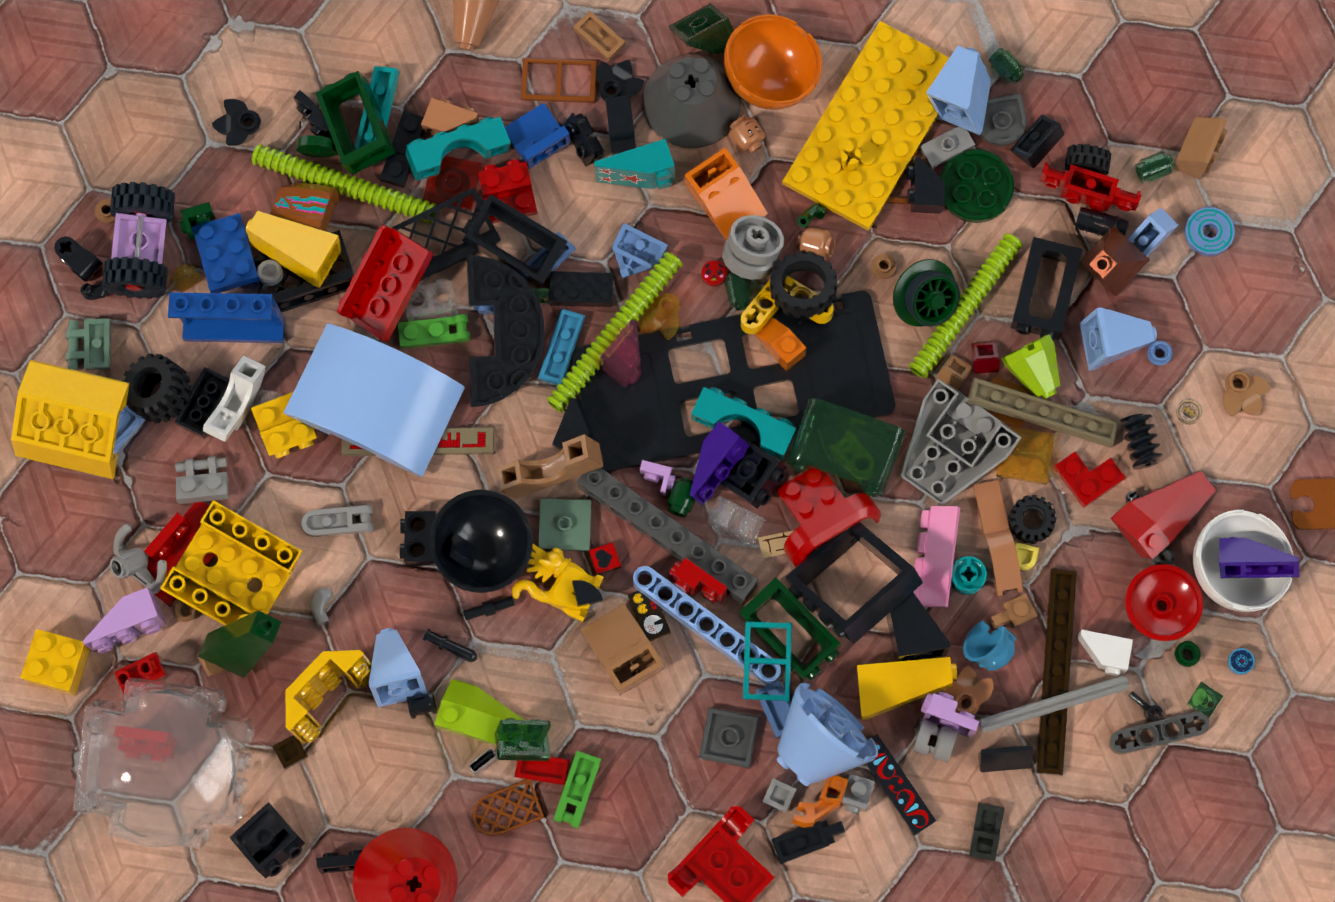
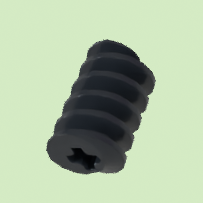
[1120,414,1163,470]

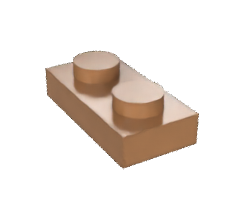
[573,11,626,62]

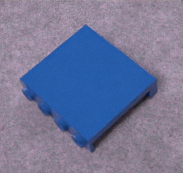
[168,292,285,343]

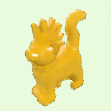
[512,544,604,623]

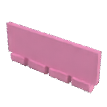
[913,506,960,608]

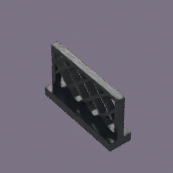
[392,187,501,281]
[251,230,354,313]

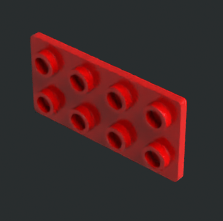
[144,502,216,607]

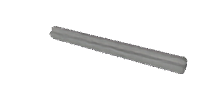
[979,675,1129,733]

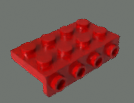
[337,225,434,342]

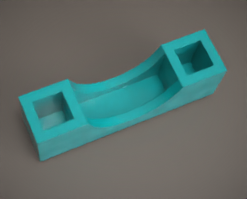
[406,117,511,181]
[691,387,796,461]

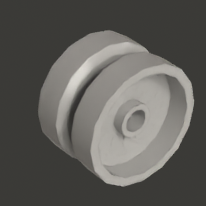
[722,215,784,280]

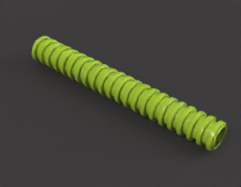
[909,233,1023,378]

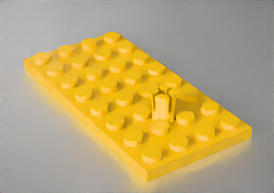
[782,21,949,231]

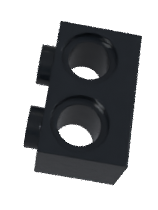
[400,511,437,566]

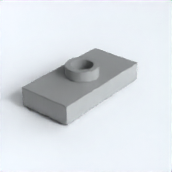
[919,126,975,169]

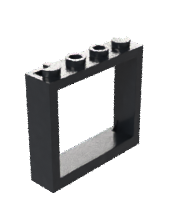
[785,522,923,644]

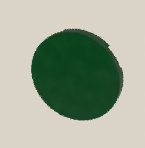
[940,149,1014,223]

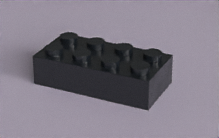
[549,271,613,307]
[175,367,230,439]

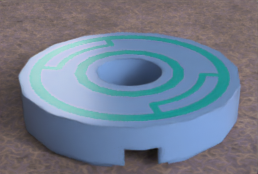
[1184,207,1235,257]

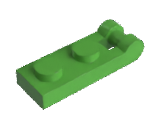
[398,314,470,349]
[554,751,602,829]

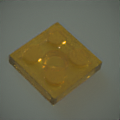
[996,427,1055,485]

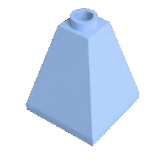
[1079,308,1157,371]
[369,628,428,708]

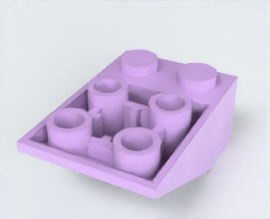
[83,588,167,654]

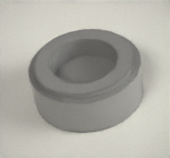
[257,260,284,286]

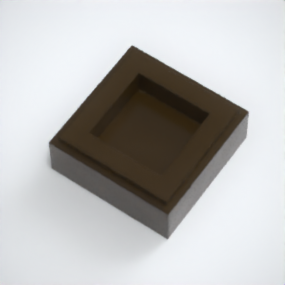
[272,735,308,770]

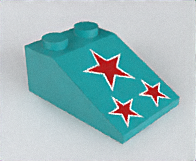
[594,139,675,189]

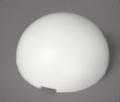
[1193,510,1293,612]

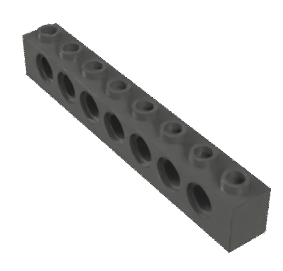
[577,468,758,605]

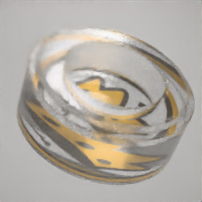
[1176,398,1203,425]

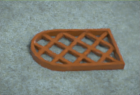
[472,779,544,836]

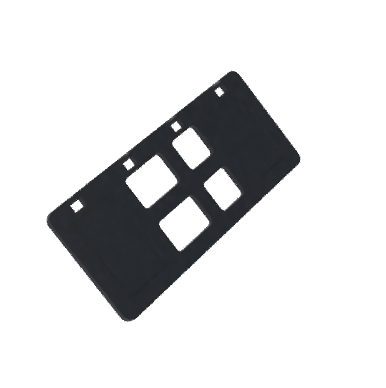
[572,291,896,472]

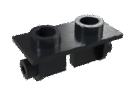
[564,113,604,167]

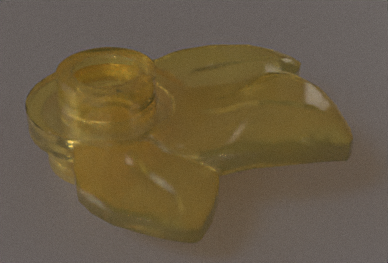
[640,293,681,340]

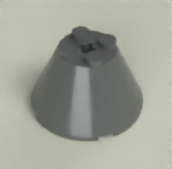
[643,54,741,148]

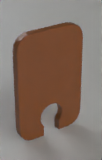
[1290,478,1335,530]

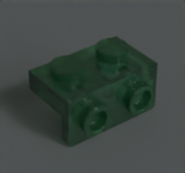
[495,718,551,761]

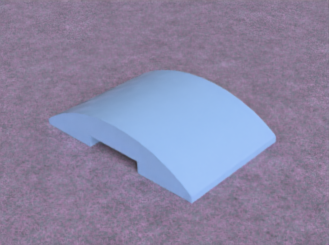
[283,323,465,478]

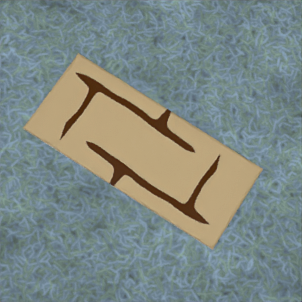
[758,530,794,558]

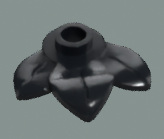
[596,60,644,102]
[212,99,261,146]

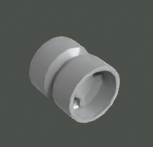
[913,719,958,763]

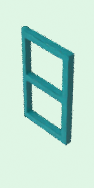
[743,622,792,702]

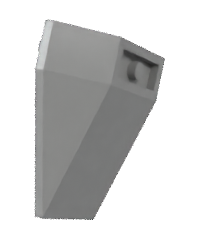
[901,378,1022,506]

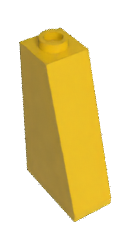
[246,211,341,288]
[857,657,957,720]

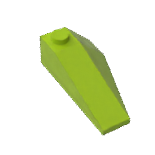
[434,679,543,754]

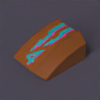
[270,183,340,232]

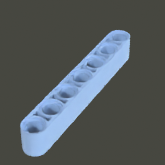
[633,566,781,685]

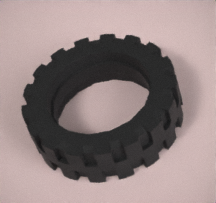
[770,251,837,318]

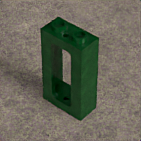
[315,71,396,175]
[738,577,841,683]

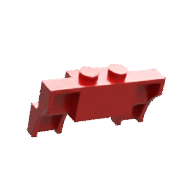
[1039,162,1142,212]

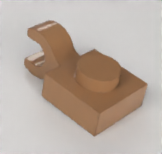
[989,593,1037,629]

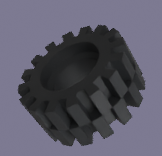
[1008,495,1056,544]

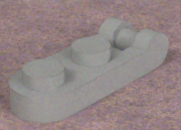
[301,505,374,537]

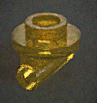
[172,264,203,292]

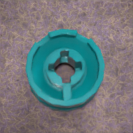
[951,556,987,595]

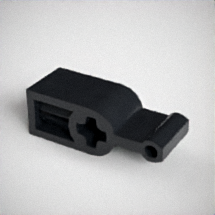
[605,95,636,156]

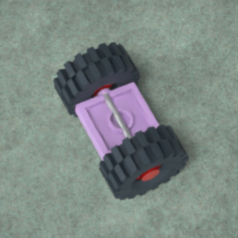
[102,182,175,299]

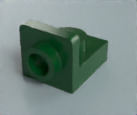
[179,202,216,240]

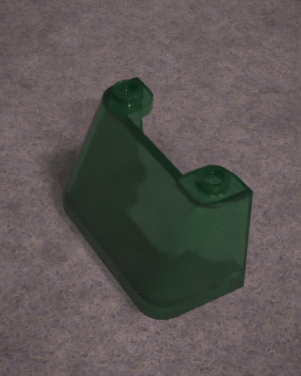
[787,398,906,497]

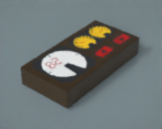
[627,591,671,642]

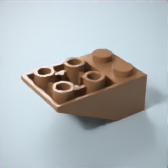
[580,604,664,695]

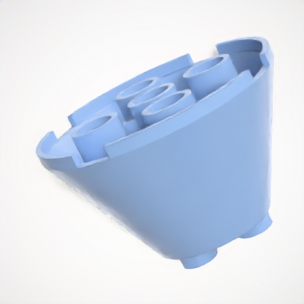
[777,683,878,786]

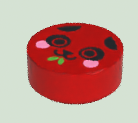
[701,260,726,287]

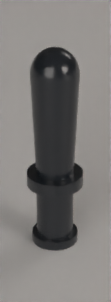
[423,628,478,662]

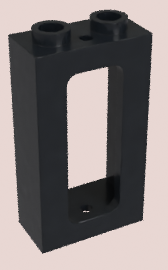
[462,194,568,287]
[1010,237,1082,341]

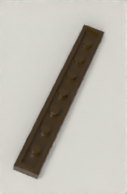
[1036,569,1077,776]

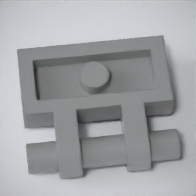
[175,456,229,504]

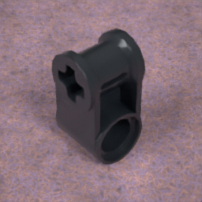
[54,236,103,283]

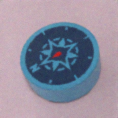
[1227,648,1255,675]

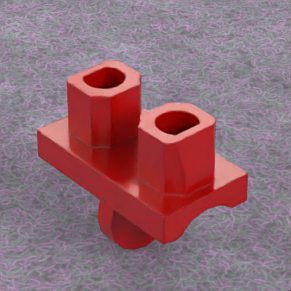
[114,652,167,696]

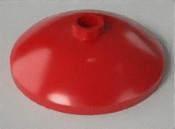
[1125,564,1203,642]

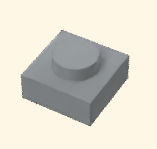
[762,778,797,814]

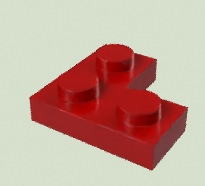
[1054,452,1126,508]

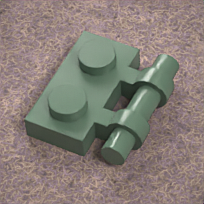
[65,318,111,371]

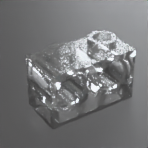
[406,279,459,321]
[708,496,765,547]

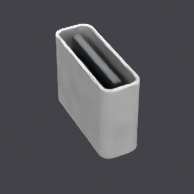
[469,748,498,775]

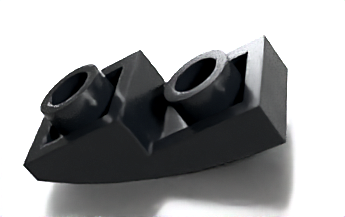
[294,90,332,139]

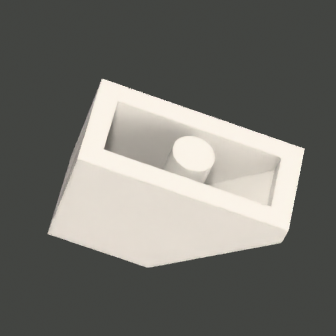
[1078,630,1133,676]

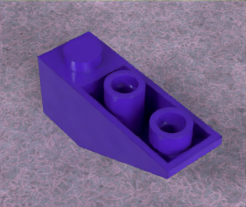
[690,421,750,506]

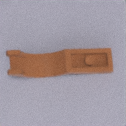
[973,480,1023,597]

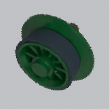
[893,259,960,327]

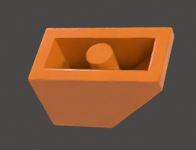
[754,318,806,371]

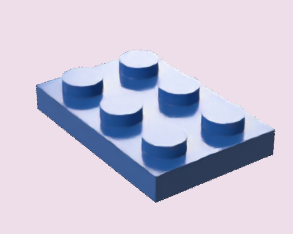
[192,213,260,293]

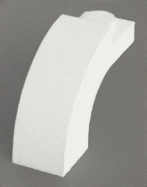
[203,356,266,442]

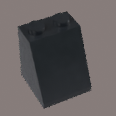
[886,592,950,662]

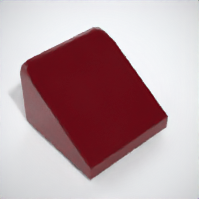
[971,342,1000,374]

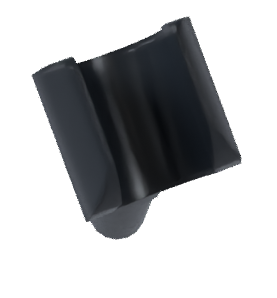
[1129,691,1163,721]

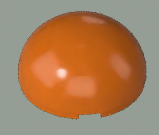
[724,14,822,110]

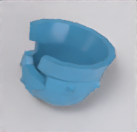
[963,620,1016,671]

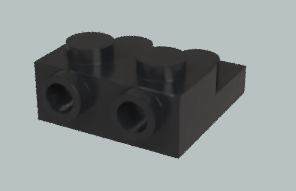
[720,437,787,509]
[229,802,305,879]

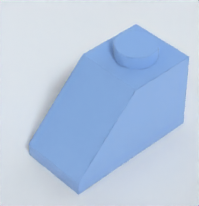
[1128,208,1179,257]

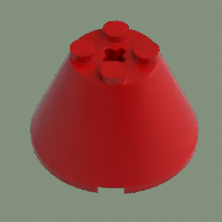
[352,828,457,902]

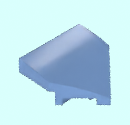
[613,223,669,278]

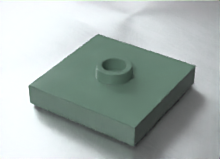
[538,499,592,552]

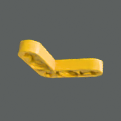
[741,276,833,334]

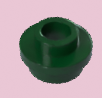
[1174,641,1201,667]

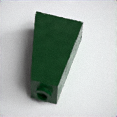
[198,611,282,678]

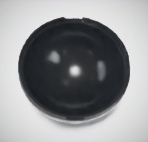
[429,490,533,593]

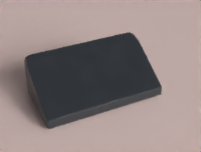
[1010,114,1064,168]
[978,745,1033,772]

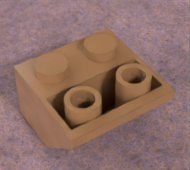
[1173,117,1228,180]

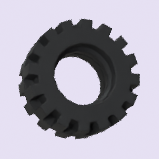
[1064,144,1112,175]

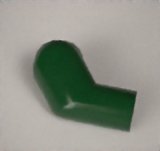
[797,203,827,228]

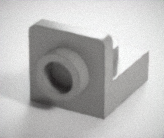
[841,774,875,815]

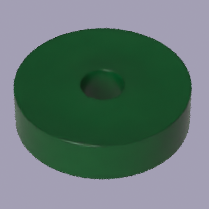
[296,135,336,158]

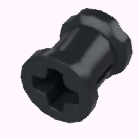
[406,691,437,719]

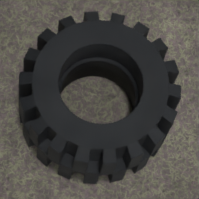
[122,354,191,423]

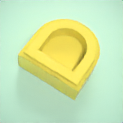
[1014,542,1039,571]

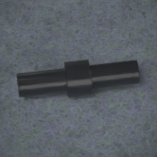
[463,596,515,620]

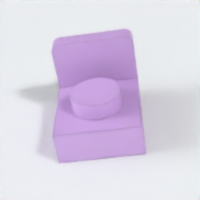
[640,460,676,496]

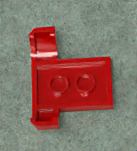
[776,464,881,567]
[668,806,775,902]

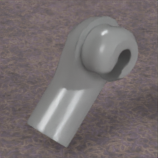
[310,587,333,627]

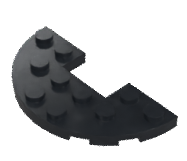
[467,255,545,407]

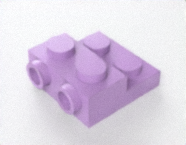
[921,692,979,738]

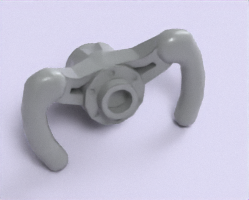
[110,523,167,594]

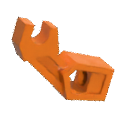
[792,775,848,828]

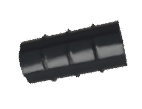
[1075,207,1129,236]

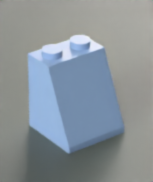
[926,45,991,135]

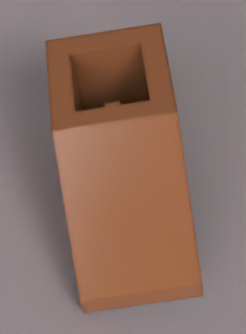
[421,98,480,136]

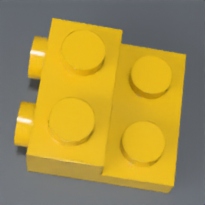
[251,391,317,458]

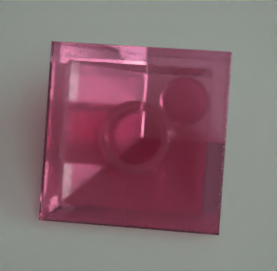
[600,319,641,388]

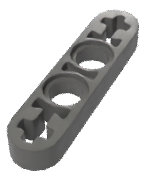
[1109,712,1209,755]

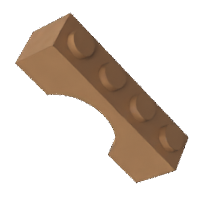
[496,434,603,499]

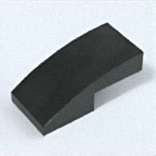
[969,802,1005,861]

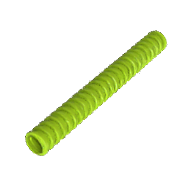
[252,144,437,225]
[546,252,683,413]

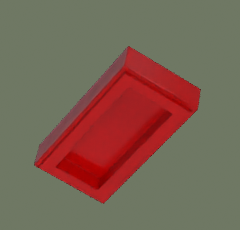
[514,752,570,786]

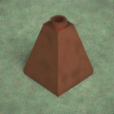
[1079,226,1150,297]

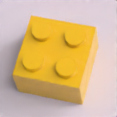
[20,629,90,696]

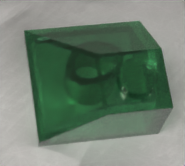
[669,3,734,54]

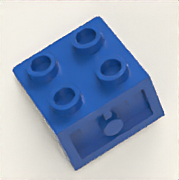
[505,104,571,169]

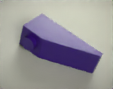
[1219,537,1300,578]

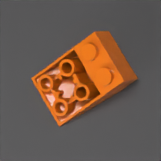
[684,148,768,240]

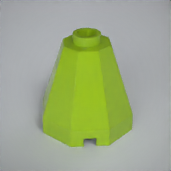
[1001,334,1060,399]

